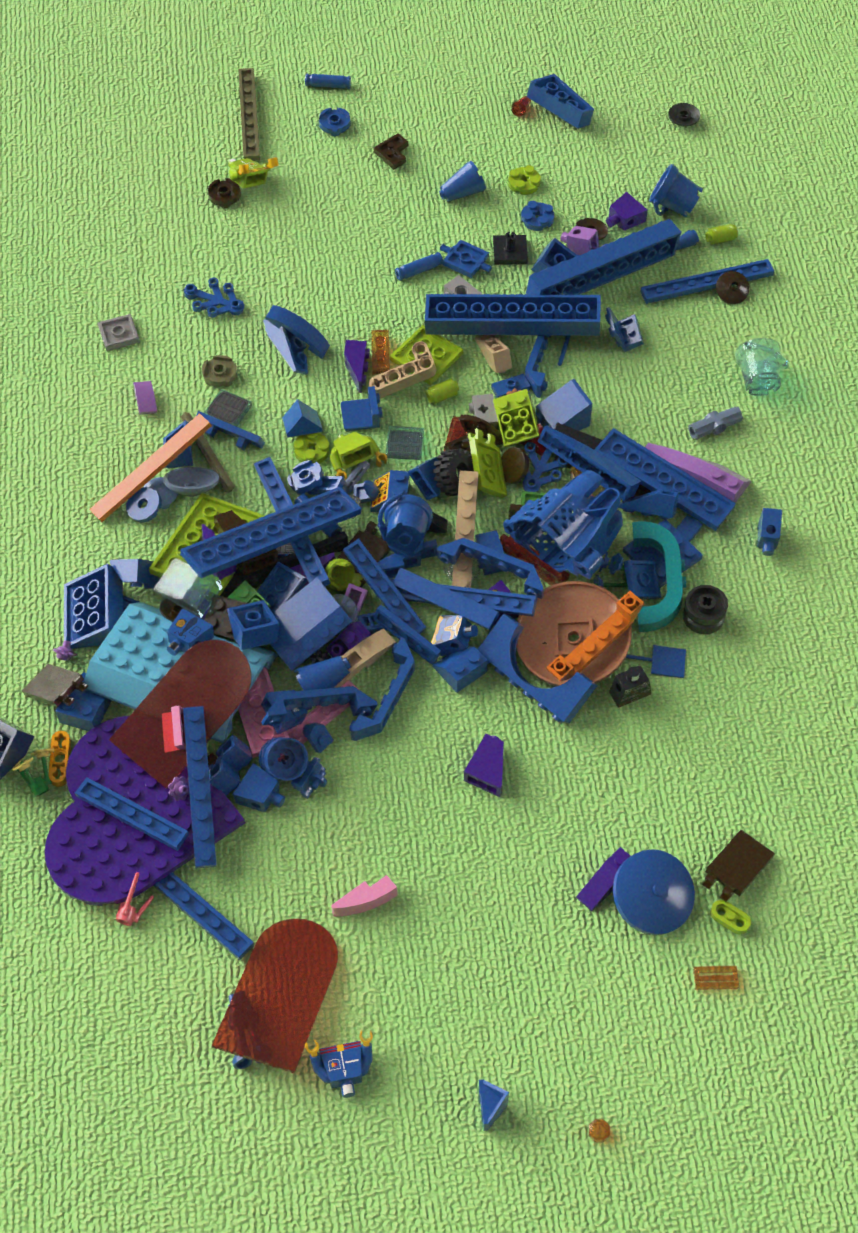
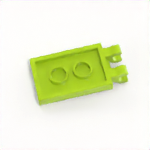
[468,428,507,498]

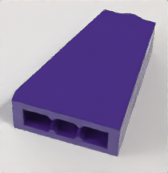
[464,734,504,797]

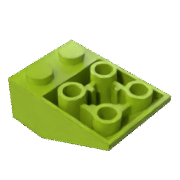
[493,389,539,447]

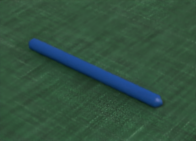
[558,335,571,366]

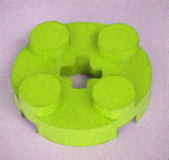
[508,165,541,195]
[293,432,330,463]

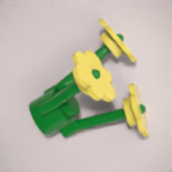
[12,748,55,797]

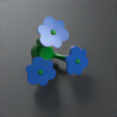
[593,552,628,587]

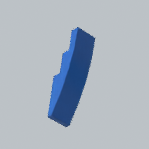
[377,539,437,579]

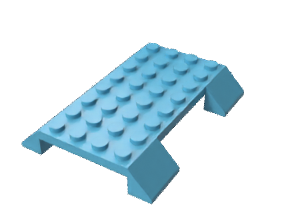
[84,602,278,743]

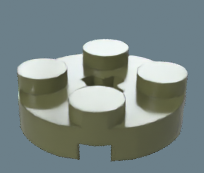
[202,355,237,387]

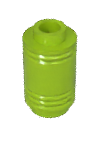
[705,224,738,245]
[425,379,459,404]

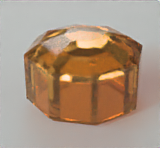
[588,1119,610,1143]

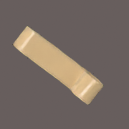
[369,341,437,398]

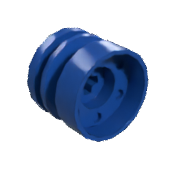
[259,737,309,781]

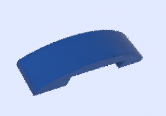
[265,305,330,359]

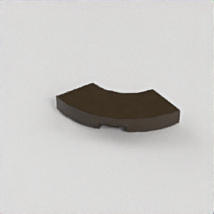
[459,415,503,445]

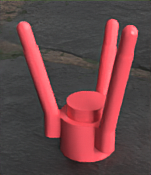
[116,872,154,926]

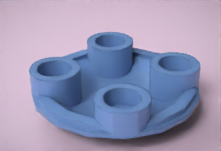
[144,477,178,509]

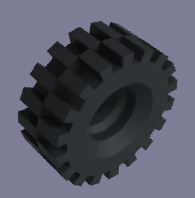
[433,449,474,496]

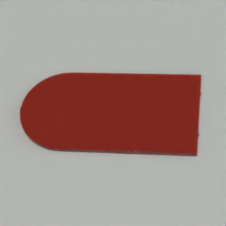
[109,640,251,789]
[212,919,338,1073]

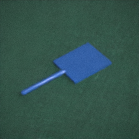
[626,645,686,678]

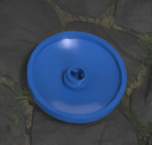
[613,849,695,935]

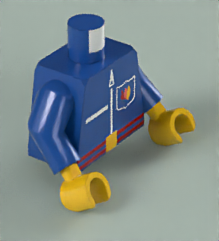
[305,1030,373,1098]

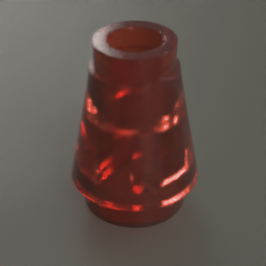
[511,96,531,117]

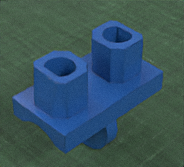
[291,757,327,799]

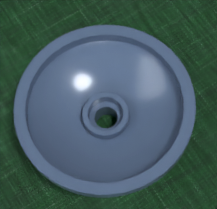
[164,467,219,497]

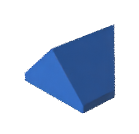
[478,1080,509,1131]

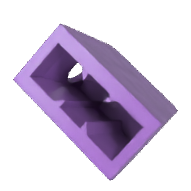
[561,226,599,255]

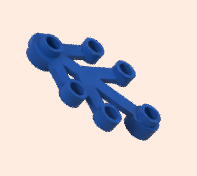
[184,277,245,318]
[523,442,569,492]

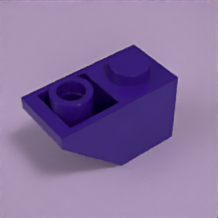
[326,621,372,657]

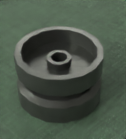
[683,585,728,634]

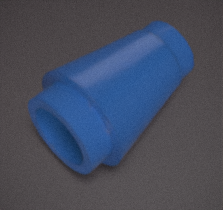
[676,230,699,250]

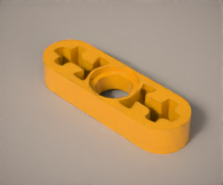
[49,731,71,787]

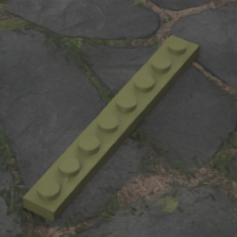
[238,68,260,161]

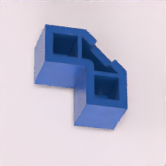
[209,735,252,796]

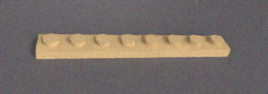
[452,471,478,588]

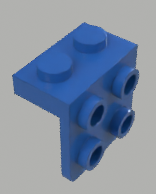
[605,307,644,352]
[340,386,383,431]

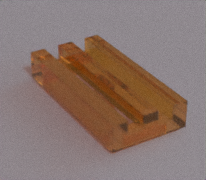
[693,966,739,990]

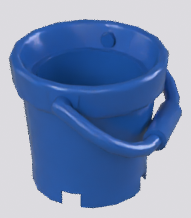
[649,164,703,217]
[378,493,433,556]

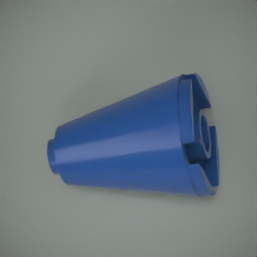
[439,161,486,202]
[295,655,352,691]

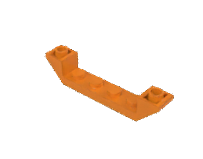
[546,591,644,682]

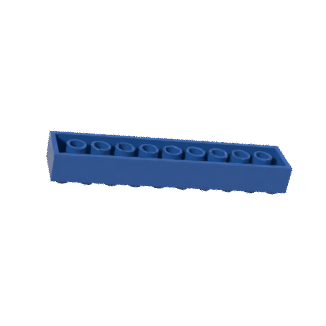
[525,219,682,295]
[424,294,601,336]

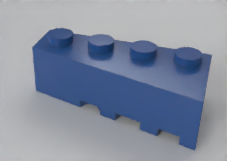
[527,74,594,129]

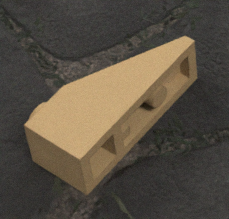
[475,335,512,373]

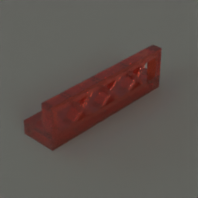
[500,534,570,586]

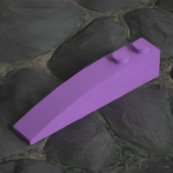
[645,443,751,503]

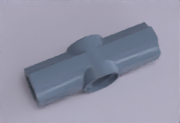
[688,407,743,439]

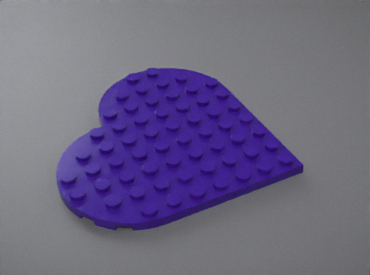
[45,716,245,906]

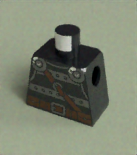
[609,666,651,708]

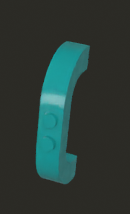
[632,521,686,632]

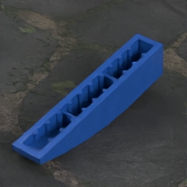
[537,426,641,501]

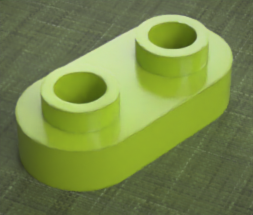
[710,900,751,935]

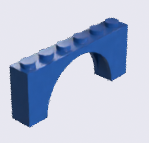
[478,614,598,723]

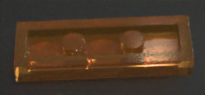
[371,330,390,375]

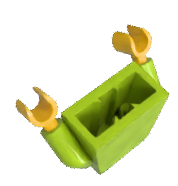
[228,157,279,189]
[330,432,387,480]

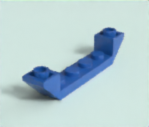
[525,335,552,398]
[437,538,544,599]
[349,637,415,741]
[261,686,378,726]

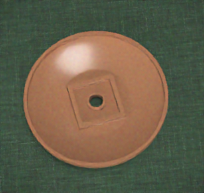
[516,581,632,686]

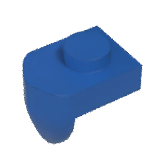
[353,480,379,504]
[303,723,334,753]

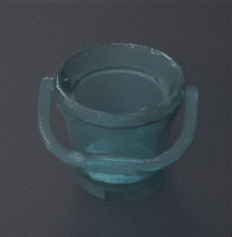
[735,338,789,396]

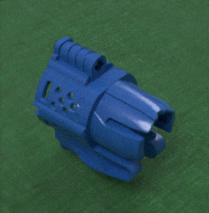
[503,470,623,579]

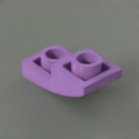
[133,381,157,415]

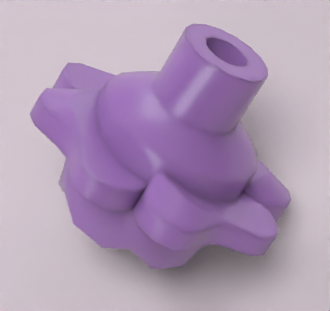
[53,640,77,661]
[168,776,189,801]

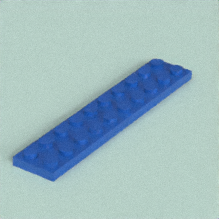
[180,487,362,578]

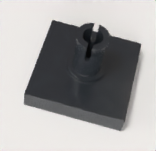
[493,232,528,265]

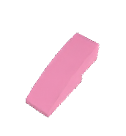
[331,875,397,917]

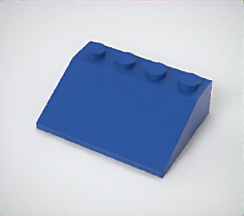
[64,564,123,649]
[270,577,353,671]

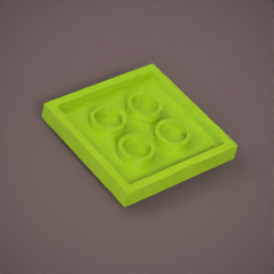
[390,325,463,386]

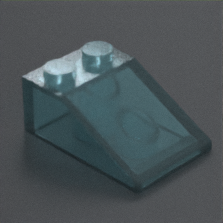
[153,559,223,617]

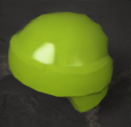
[325,558,363,591]

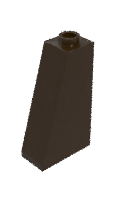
[214,510,278,575]

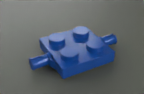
[440,240,492,278]

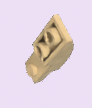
[334,629,396,688]

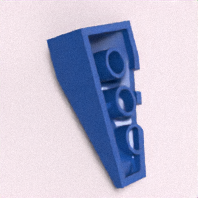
[263,316,308,375]

